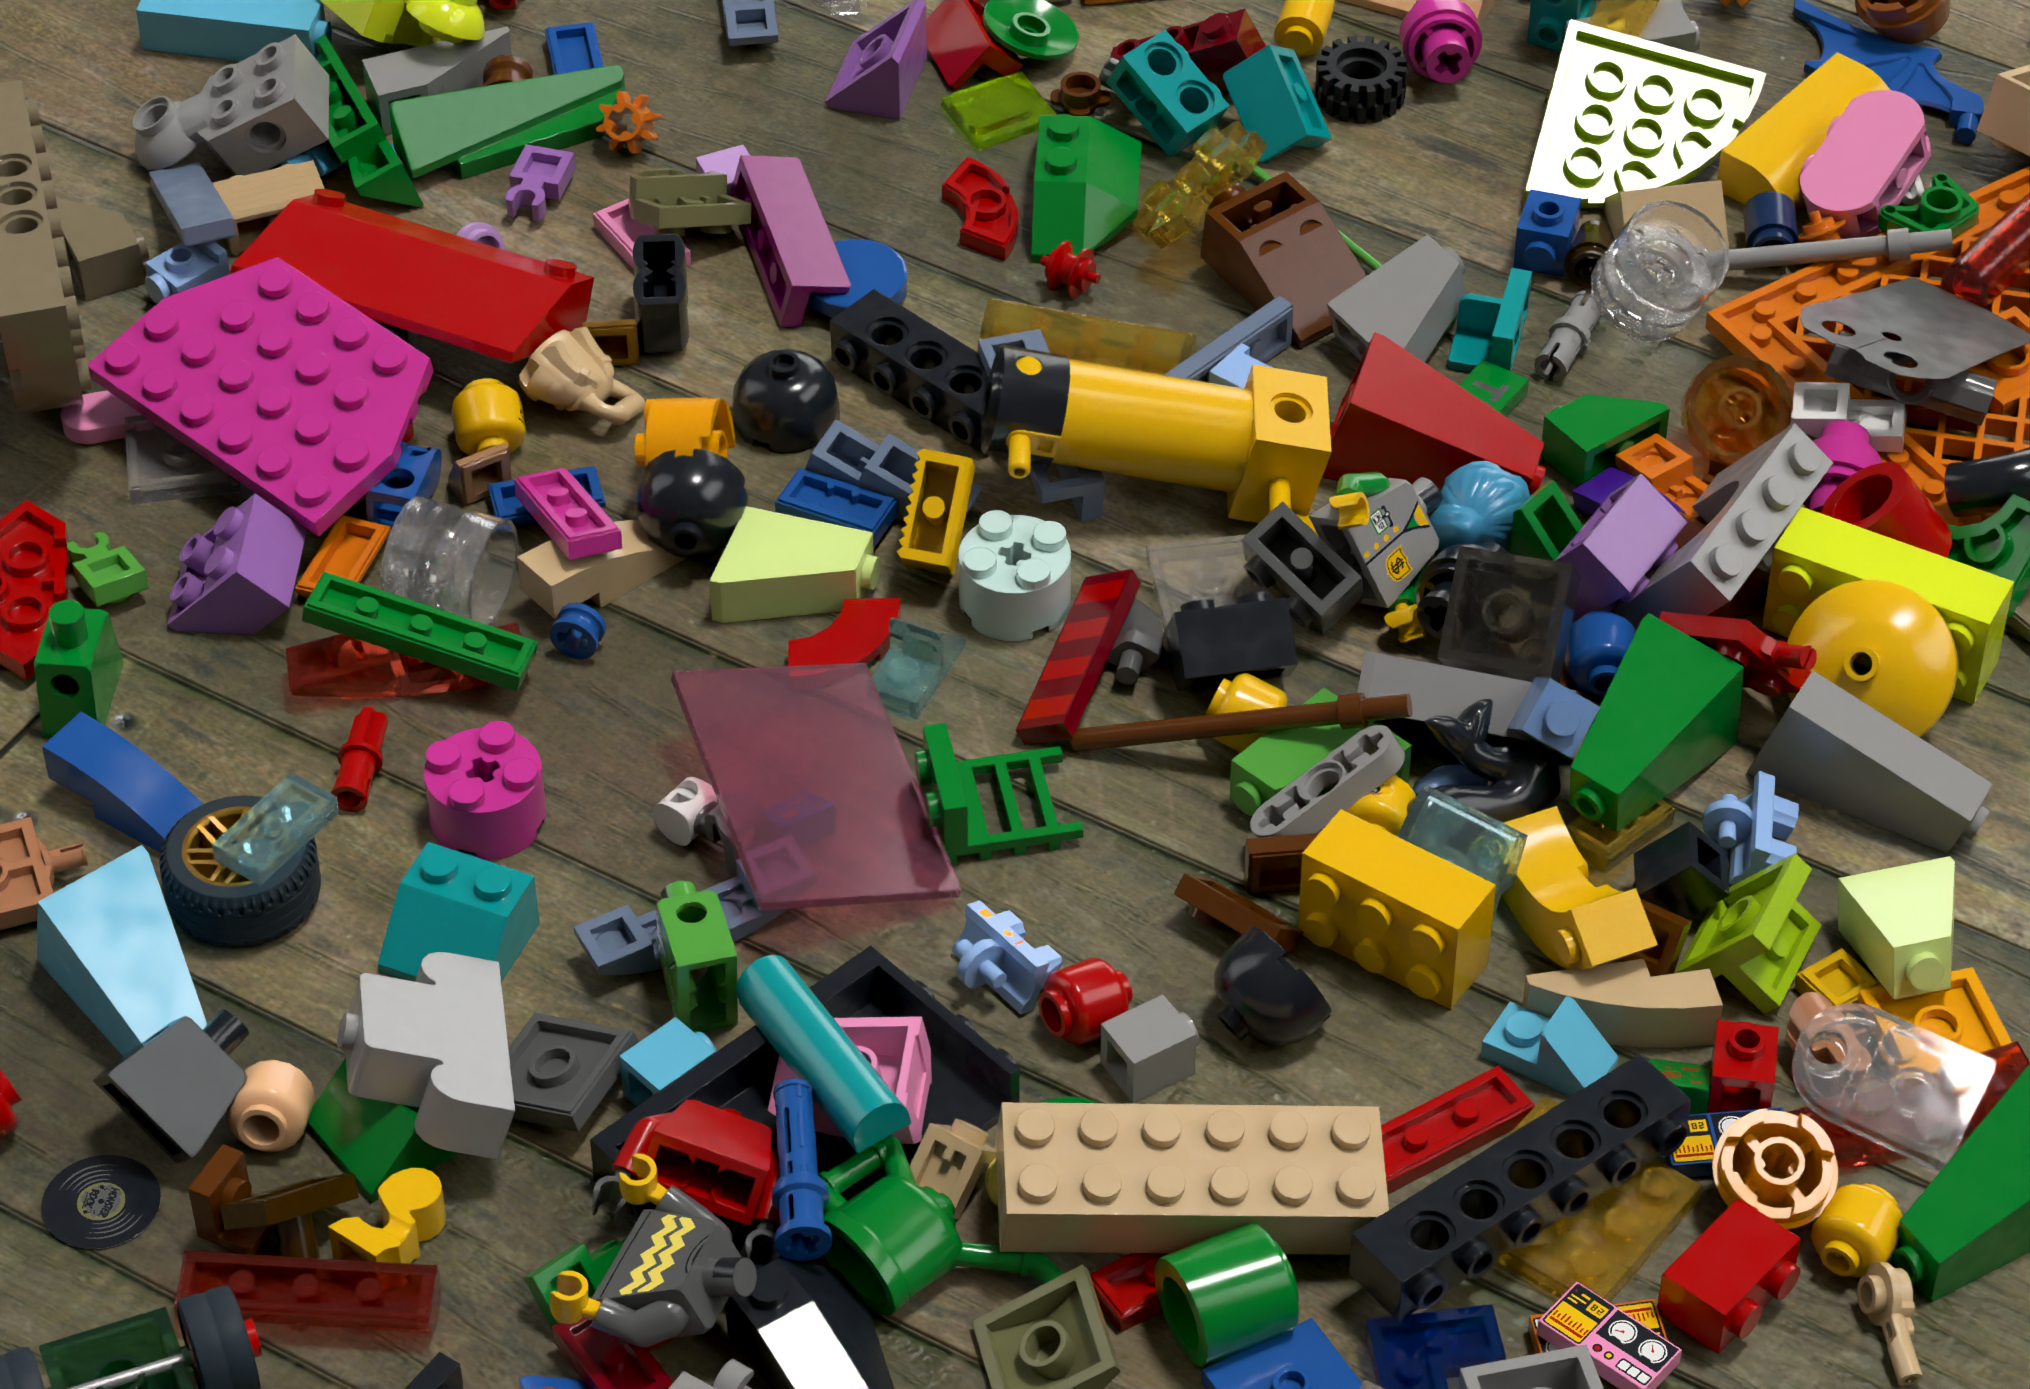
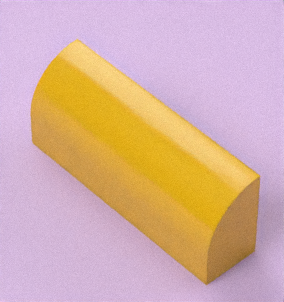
[1717,52,1890,214]

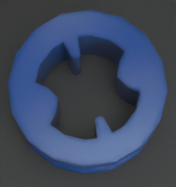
[549,603,606,659]

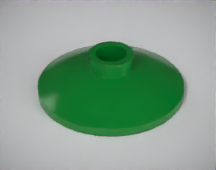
[982,0,1079,60]

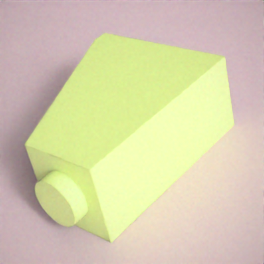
[709,506,881,623]
[1838,856,1955,1000]

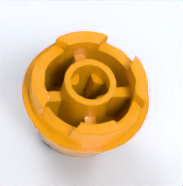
[1712,1108,1838,1229]

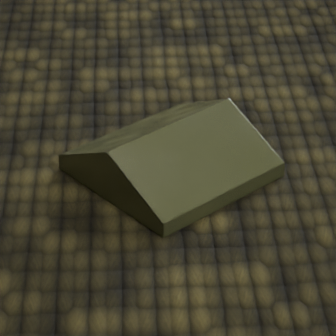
[972,1264,1121,1389]

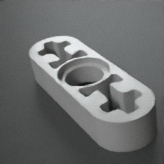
[1250,725,1405,838]

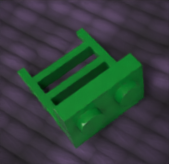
[914,722,1084,866]

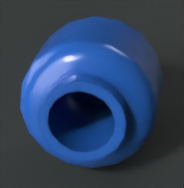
[1563,611,1636,696]

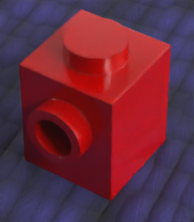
[1707,1020,1779,1113]

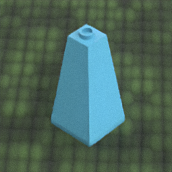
[37,845,207,1056]

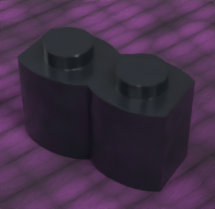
[633,234,689,353]

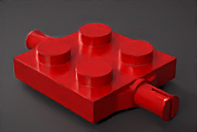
[1659,611,1817,697]

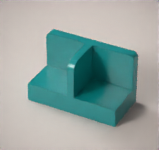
[1223,45,1332,163]
[1447,268,1532,373]

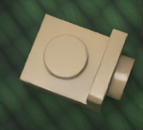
[910,1119,996,1219]

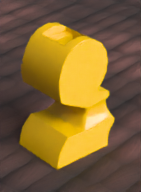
[328,1168,446,1292]

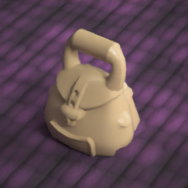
[519,326,645,425]

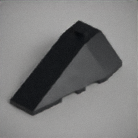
[725,1258,894,1389]

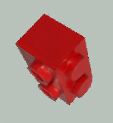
[1657,1198,1801,1355]

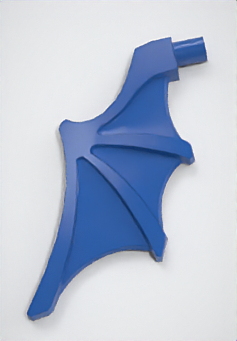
[1793,0,1983,144]

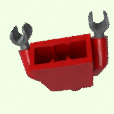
[591,1100,780,1263]

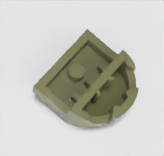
[629,168,752,236]

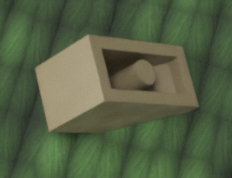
[56,197,149,301]

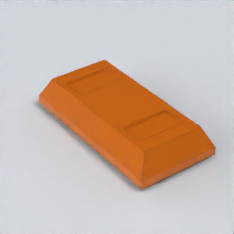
[295,515,391,599]

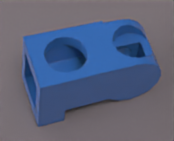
[366,441,442,543]

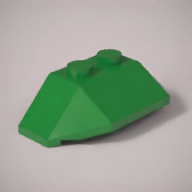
[1031,114,1142,263]

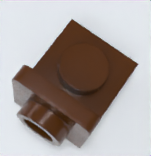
[188,1144,275,1256]

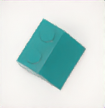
[378,842,540,983]

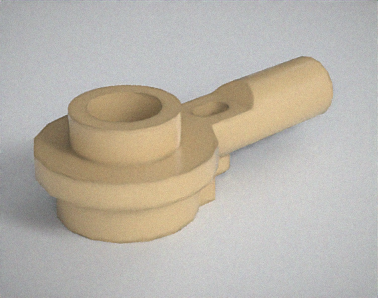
[1857,1262,1923,1386]

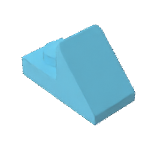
[1481,995,1618,1096]

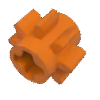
[596,91,662,154]

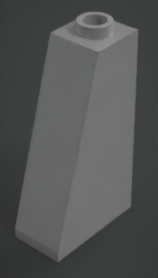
[1357,651,1580,742]
[1747,670,1993,854]

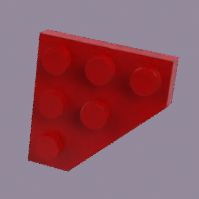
[0,500,69,681]

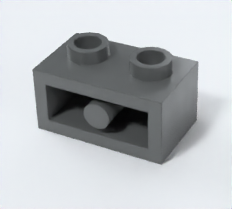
[1242,501,1363,635]

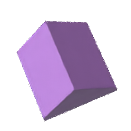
[825,0,927,120]

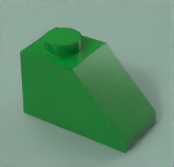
[1541,394,1670,487]

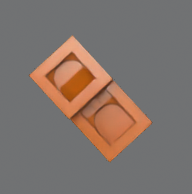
[1615,433,1709,524]

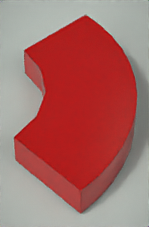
[942,157,1019,261]
[788,598,901,695]

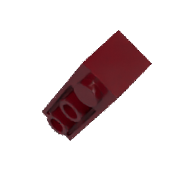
[1110,9,1267,97]

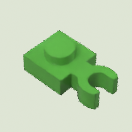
[67,532,149,607]

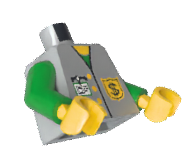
[1309,472,1442,644]

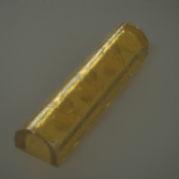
[980,298,1196,375]

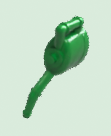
[818,1135,1064,1315]

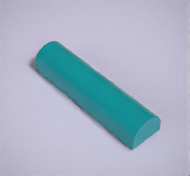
[736,955,912,1154]

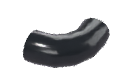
[1945,447,2030,517]

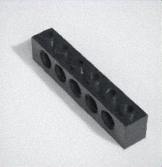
[1349,1053,1691,1322]

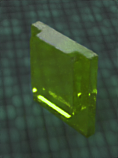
[941,71,1057,151]

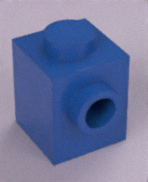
[1513,189,1582,277]

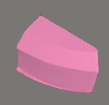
[768,1017,932,1144]

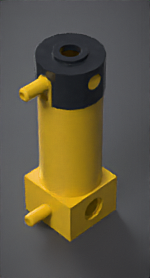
[981,345,1331,523]

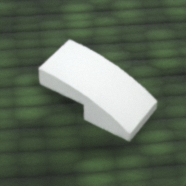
[1791,382,1906,453]

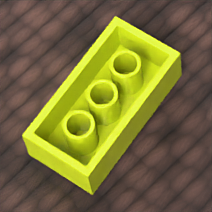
[1762,507,2014,705]

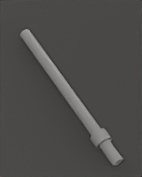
[1633,228,1953,279]

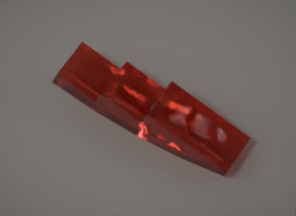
[286,622,528,699]

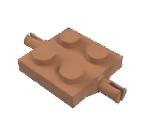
[0,817,88,930]

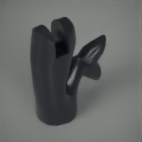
[1407,699,1561,859]

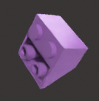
[1553,474,1687,627]
[167,494,307,634]

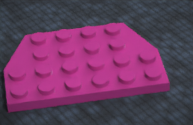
[88,257,434,537]

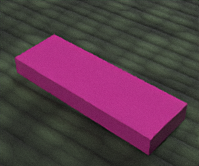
[514,468,623,560]

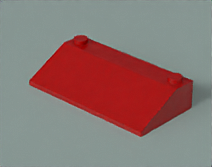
[230,189,595,363]

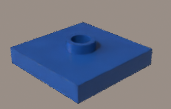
[1202,1318,1366,1389]

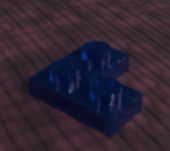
[1365,1304,1506,1389]

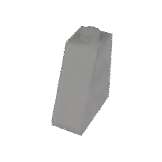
[1326,234,1466,363]

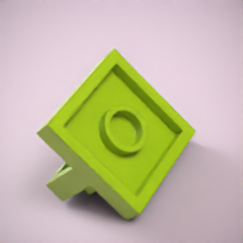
[1675,853,1821,1014]

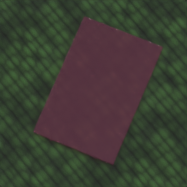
[671,663,962,911]

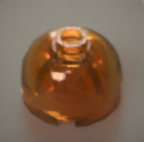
[1681,355,1793,464]

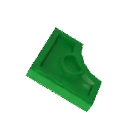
[1947,494,2030,618]

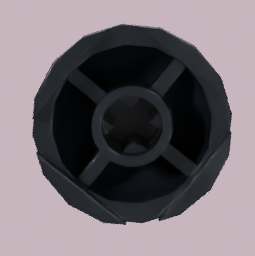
[732,349,840,454]
[637,449,748,559]
[1214,926,1332,1047]

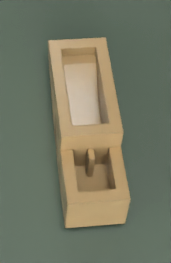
[517,520,686,619]
[1522,959,1723,1048]

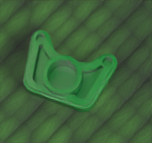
[1877,173,1980,238]

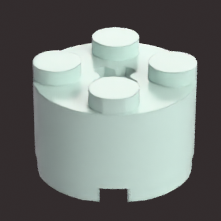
[958,510,1071,641]

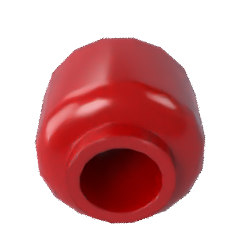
[1038,957,1133,1046]

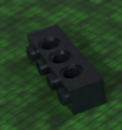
[830,289,990,457]

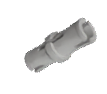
[1534,291,1605,382]

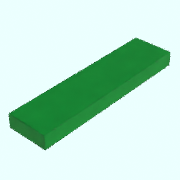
[302,572,538,692]

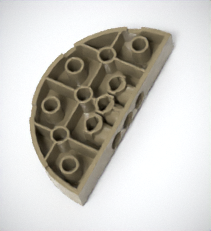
[0,79,93,415]

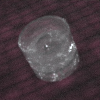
[1591,200,1729,342]
[380,496,518,626]

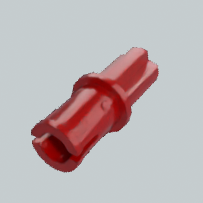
[330,706,388,812]

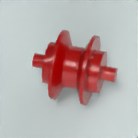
[1040,241,1101,299]

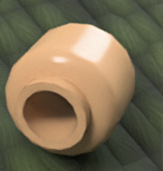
[227,1060,315,1152]

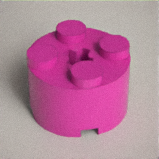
[424,721,547,860]

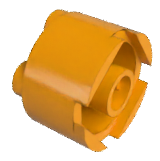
[634,397,735,466]

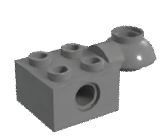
[132,34,329,176]

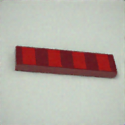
[1015,569,1141,745]

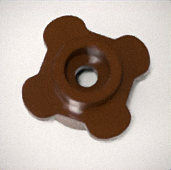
[1050,71,1111,116]

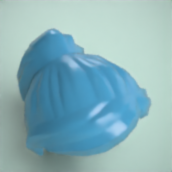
[1427,461,1530,554]

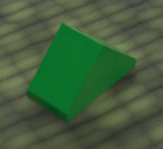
[1510,479,1583,595]

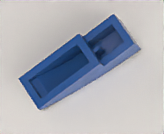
[42,712,203,852]

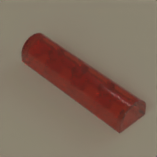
[1941,192,2030,308]
[174,1250,441,1334]

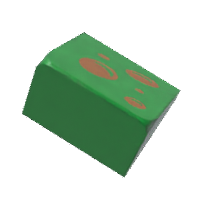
[1649,1058,1711,1115]

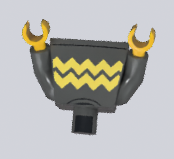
[550,1154,757,1348]

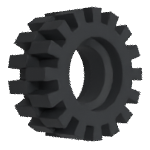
[1315,36,1407,124]

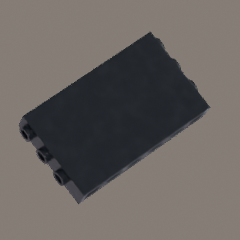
[590,945,1020,1270]

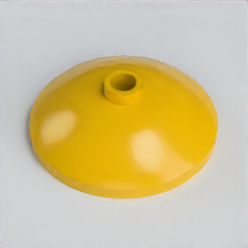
[1787,580,1958,738]

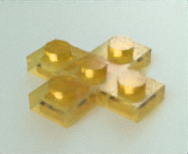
[1133,121,1267,249]

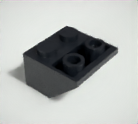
[1162,592,1298,691]

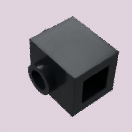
[1633,821,1730,919]

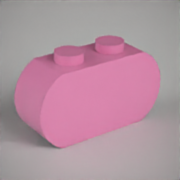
[1800,90,1931,239]

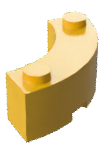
[1477,806,1658,971]

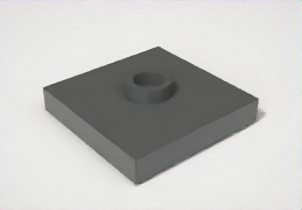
[508,1013,639,1132]

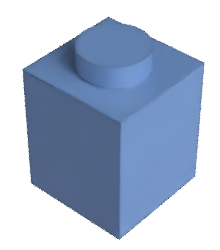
[1507,677,1600,758]

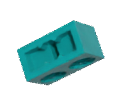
[1106,29,1230,158]

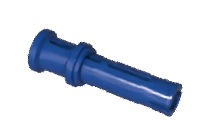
[772,1078,832,1261]

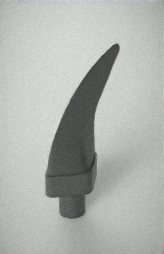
[1107,598,1163,685]

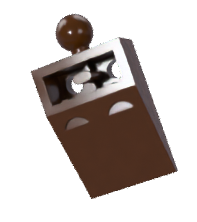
[1200,171,1367,348]

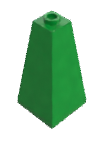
[1569,613,1744,832]
[1892,1064,2030,1303]

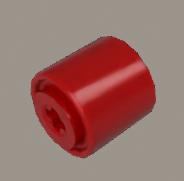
[1821,462,1953,558]

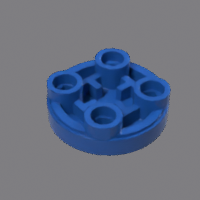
[807,239,907,318]

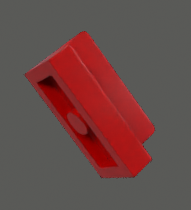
[926,0,1023,90]

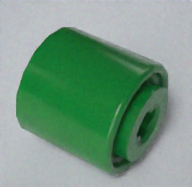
[1155,1223,1299,1367]

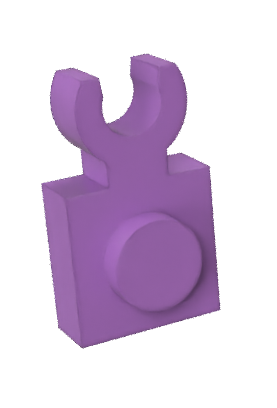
[506,144,576,222]

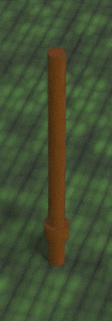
[1071,693,1412,752]

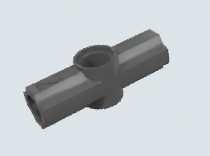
[1824,330,1997,426]

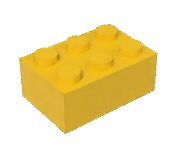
[1298,809,1496,1010]

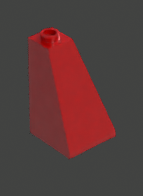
[1322,332,1546,496]

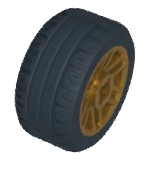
[159,795,321,948]

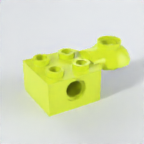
[320,0,485,47]

